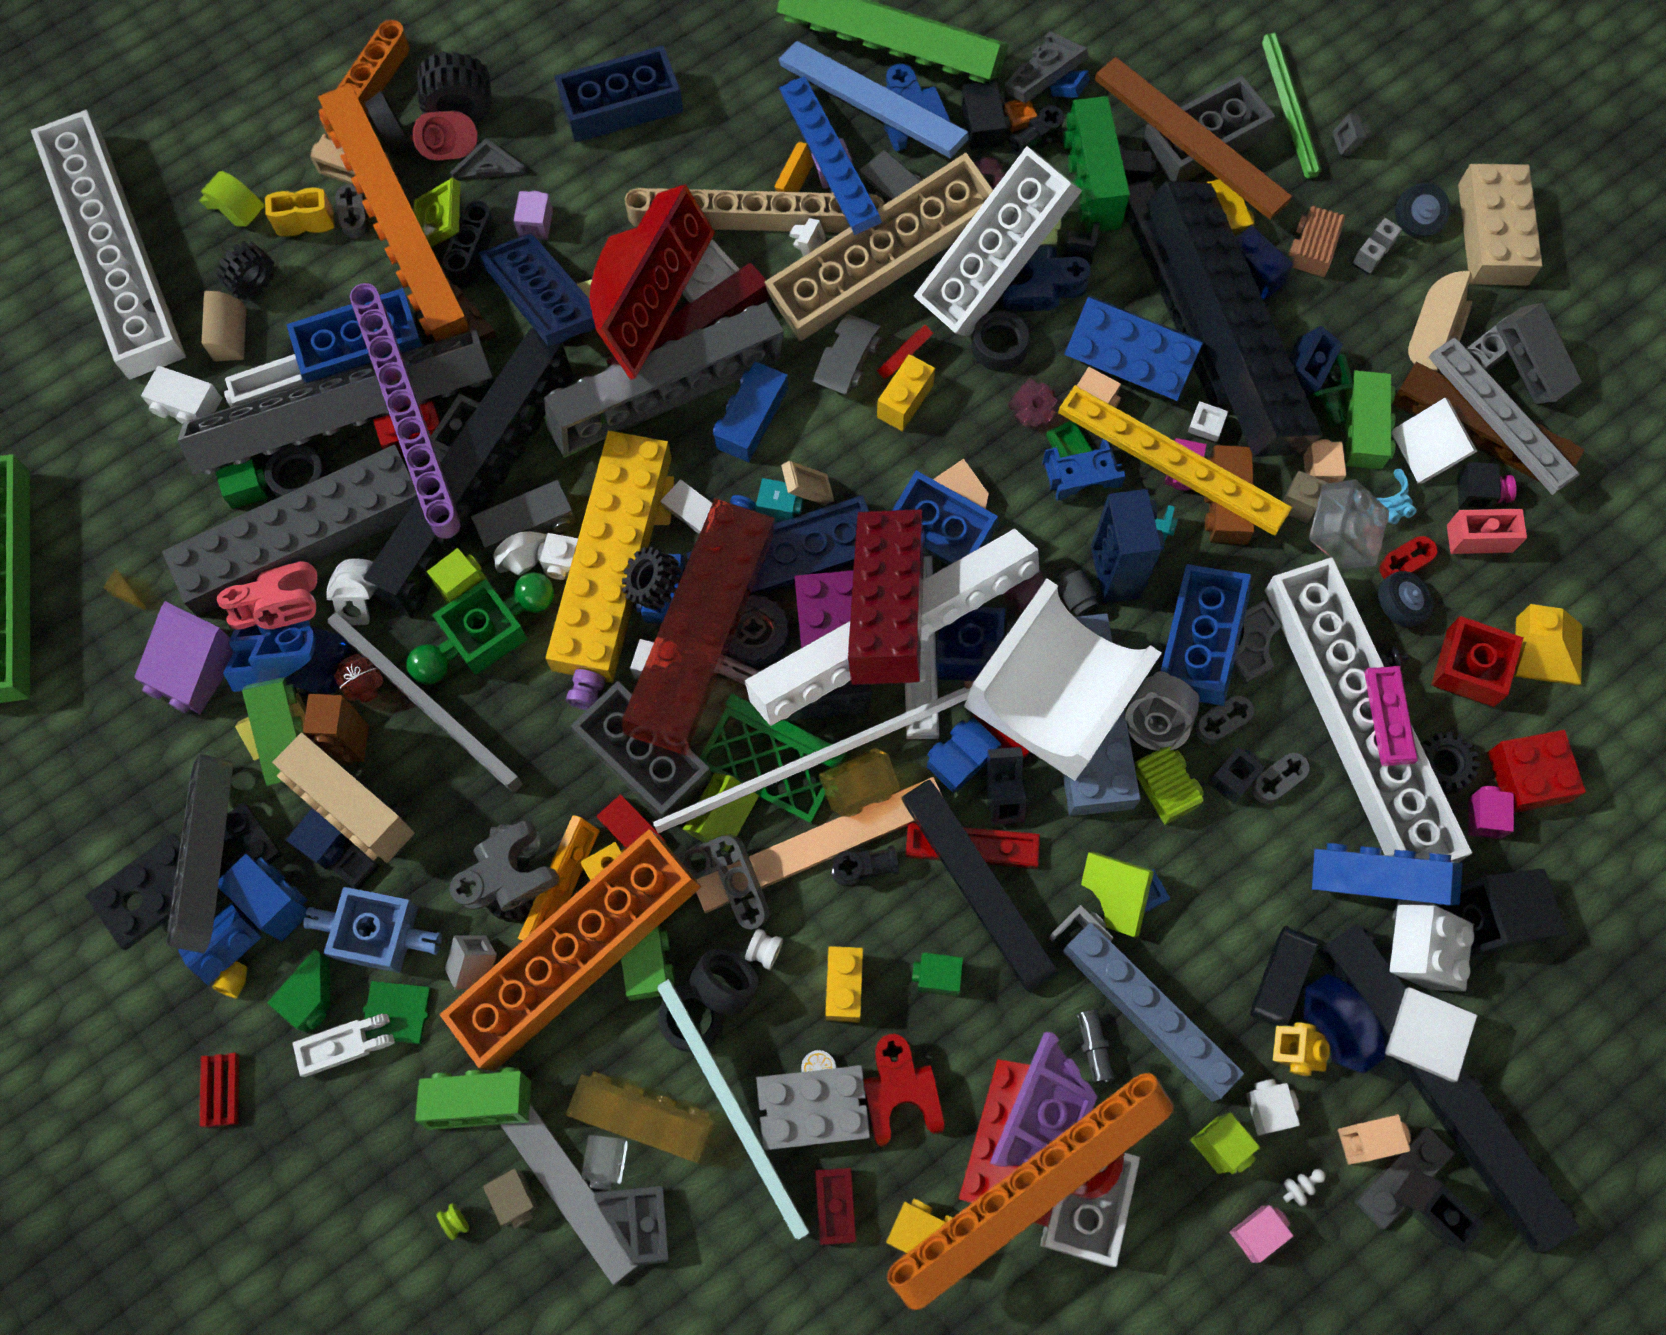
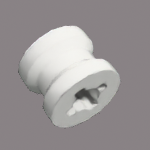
[745,928,783,970]

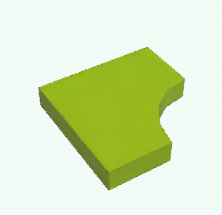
[1081,852,1154,937]

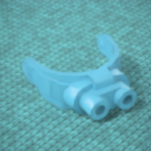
[1350,468,1417,524]

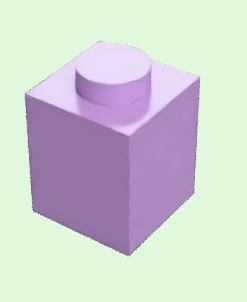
[514,191,553,240]

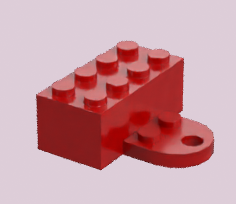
[959,1059,1124,1227]

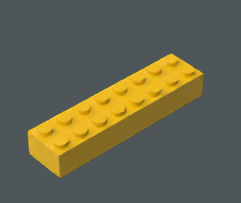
[545,431,672,683]

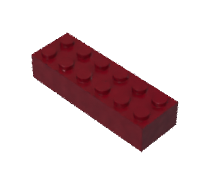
[848,509,925,684]

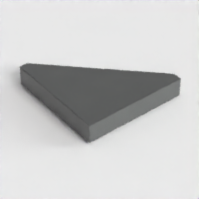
[450,138,526,180]

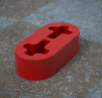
[1379,536,1437,579]

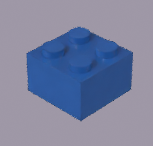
[218,854,309,941]

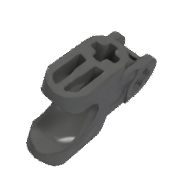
[449,821,560,911]

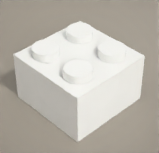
[1389,905,1474,991]

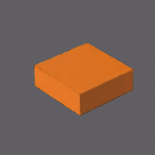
[1003,99,1038,132]

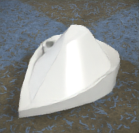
[493,531,547,576]

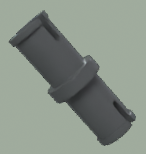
[1077,1010,1115,1084]

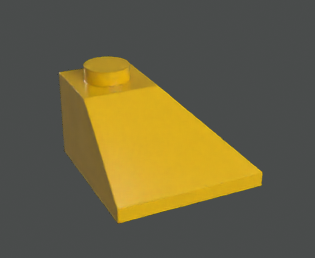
[1514,604,1582,686]

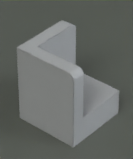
[445,935,497,989]

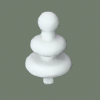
[1283,1169,1325,1206]

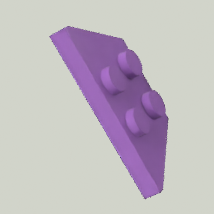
[990,1032,1097,1167]

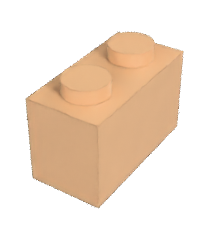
[1338,1115,1411,1164]

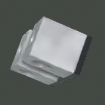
[1352,218,1402,275]

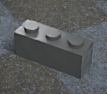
[1496,302,1582,404]
[471,480,576,559]

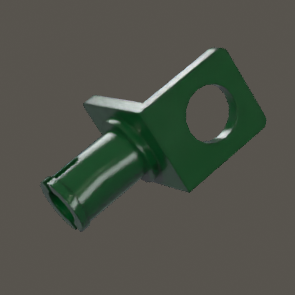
[1306,354,1354,427]

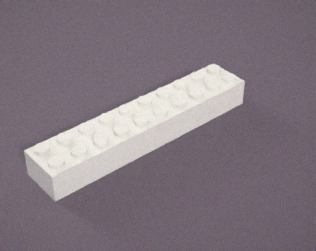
[31,110,186,380]
[1265,557,1472,862]

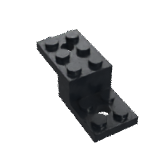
[85,802,283,951]

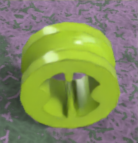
[437,1203,469,1241]

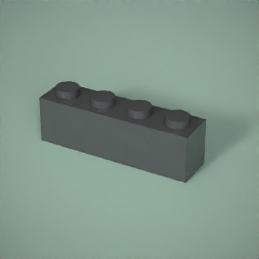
[859,150,953,258]

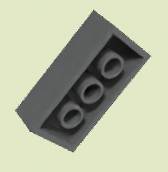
[1141,75,1275,182]
[570,681,712,819]

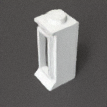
[224,354,306,407]

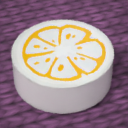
[801,1050,836,1072]

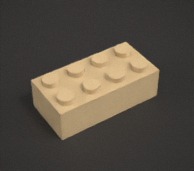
[1458,164,1542,285]
[272,732,415,863]

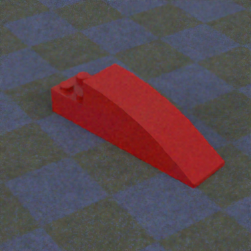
[589,184,715,380]

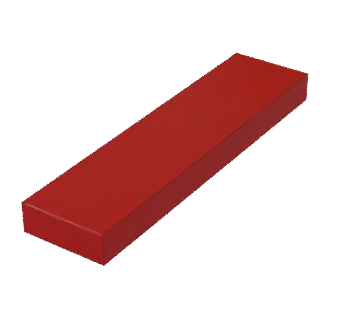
[905,823,1040,869]

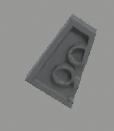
[1005,31,1089,103]

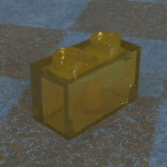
[818,748,901,817]

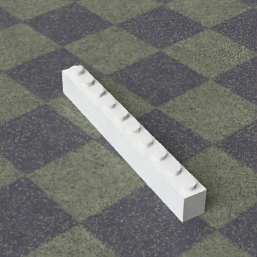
[745,529,1039,726]

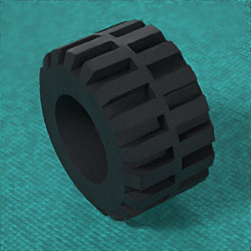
[417,51,492,123]

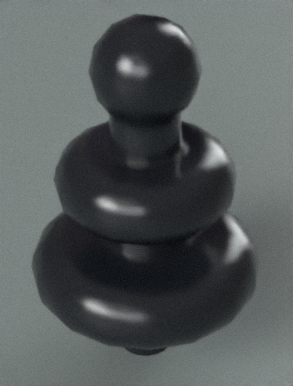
[1378,646,1409,671]

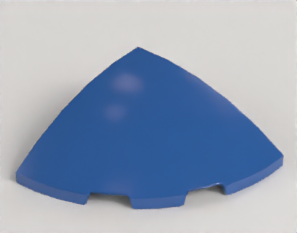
[223,618,316,692]

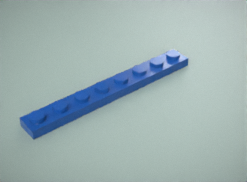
[779,76,882,235]

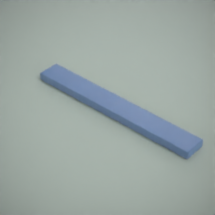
[779,41,969,158]

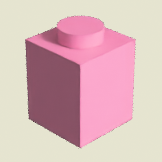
[1229,1205,1293,1263]

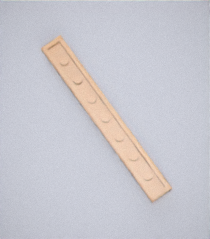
[696,777,943,913]

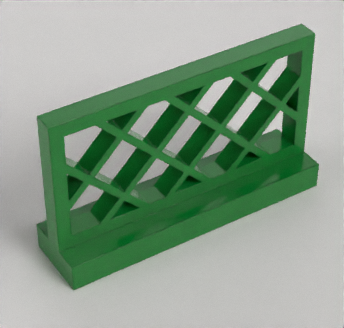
[700,693,848,824]

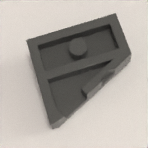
[594,1186,668,1266]

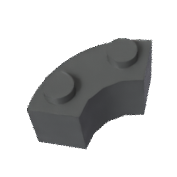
[813,314,882,395]

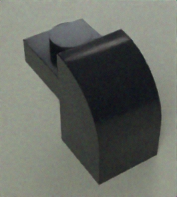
[985,747,1026,825]

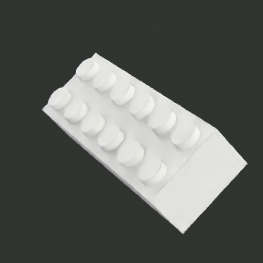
[914,147,1083,337]

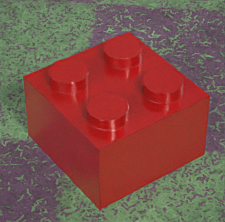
[1431,616,1524,707]
[1487,730,1586,813]

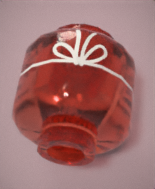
[334,654,384,704]

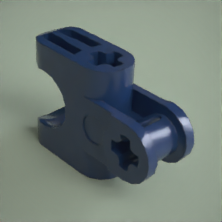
[1002,245,1091,311]

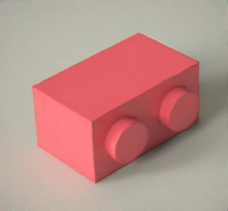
[1446,509,1527,554]

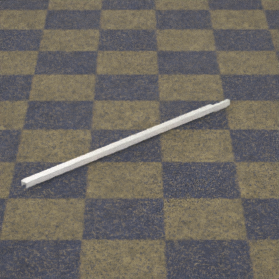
[653,687,971,833]

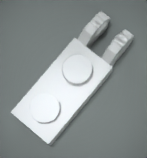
[293,1014,395,1077]

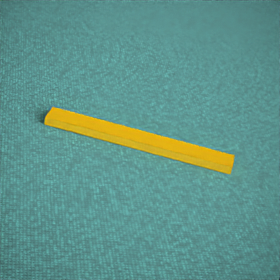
[1058,385,1293,536]

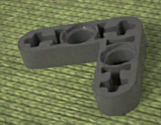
[676,834,770,929]

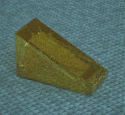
[103,568,146,610]

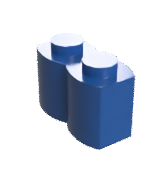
[927,717,1002,794]

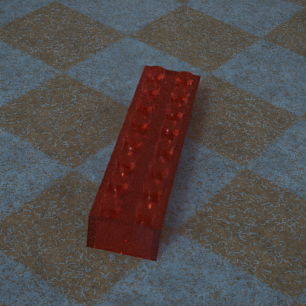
[622,498,775,755]

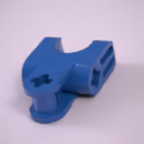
[882,64,950,151]

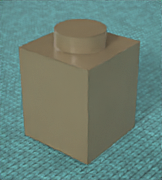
[1283,470,1328,523]
[483,1168,539,1229]

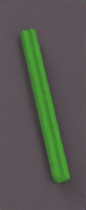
[1262,33,1321,179]

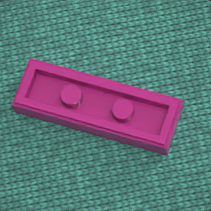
[1364,666,1418,766]

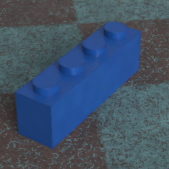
[1312,843,1462,905]

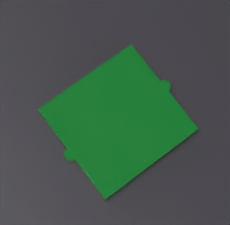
[363,981,431,1044]

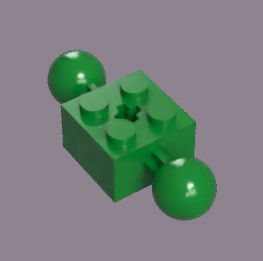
[406,572,554,685]

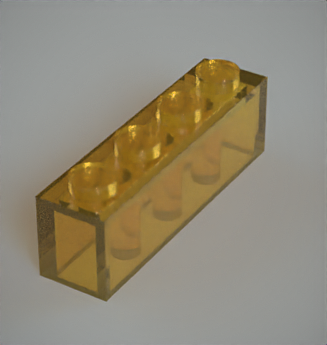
[566,1071,715,1165]

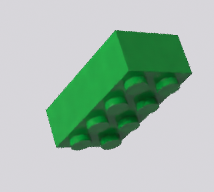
[1063,96,1130,233]

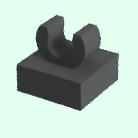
[1332,113,1372,156]

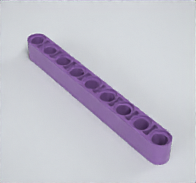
[350,283,460,538]

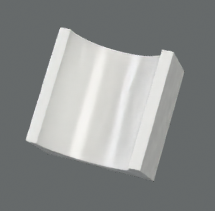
[964,579,1161,781]

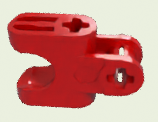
[863,1034,944,1147]

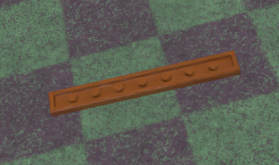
[1095,57,1292,220]

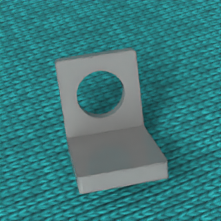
[1049,905,1114,942]

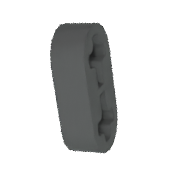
[336,184,369,238]
[1196,696,1254,744]
[1252,753,1310,804]

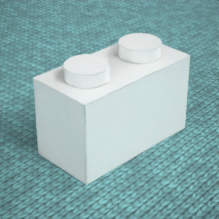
[141,366,222,424]

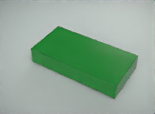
[1046,420,1093,458]

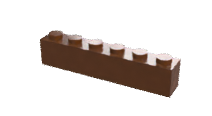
[1392,361,1585,483]

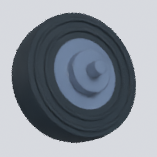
[1395,183,1451,238]
[1378,571,1434,628]

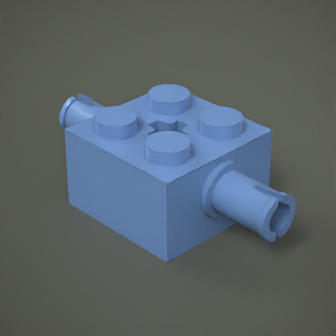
[303,887,442,973]

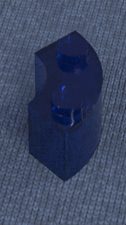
[1304,974,1385,1074]

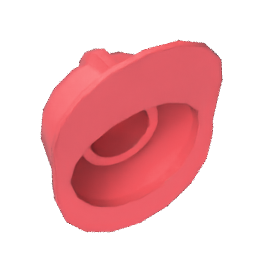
[411,111,478,160]

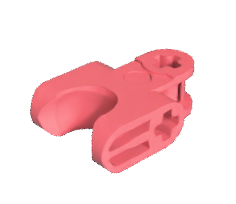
[217,561,317,630]

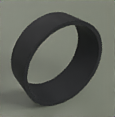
[365,91,414,156]

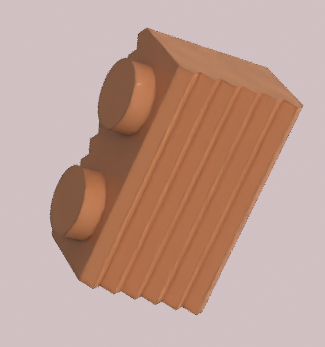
[1288,206,1345,277]

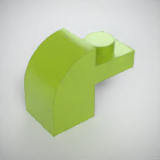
[199,171,265,226]

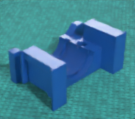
[1042,439,1126,501]

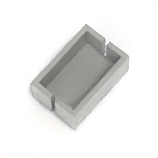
[756,1065,870,1150]

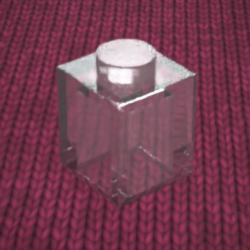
[581,1135,628,1190]

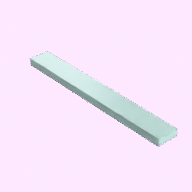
[657,979,809,1240]

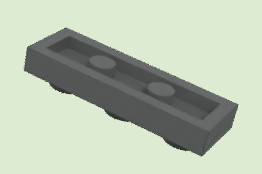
[1354,1127,1455,1229]

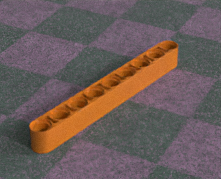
[887,1073,1173,1310]

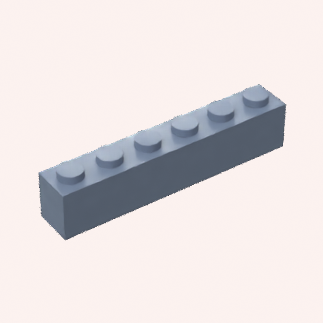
[1062,922,1244,1102]

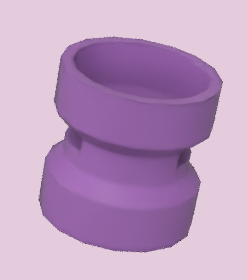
[565,669,606,710]

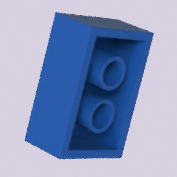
[892,470,1000,565]

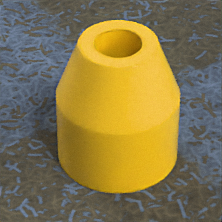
[212,961,247,998]

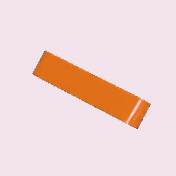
[320,20,410,139]

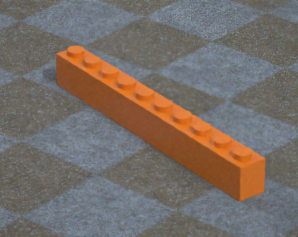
[318,84,470,341]

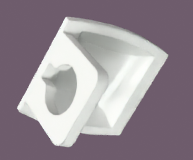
[327,559,374,625]

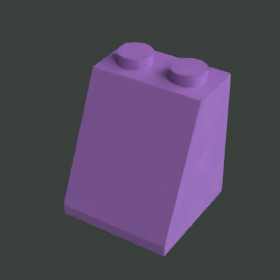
[134,601,233,714]

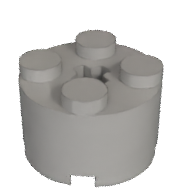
[1125,671,1199,751]

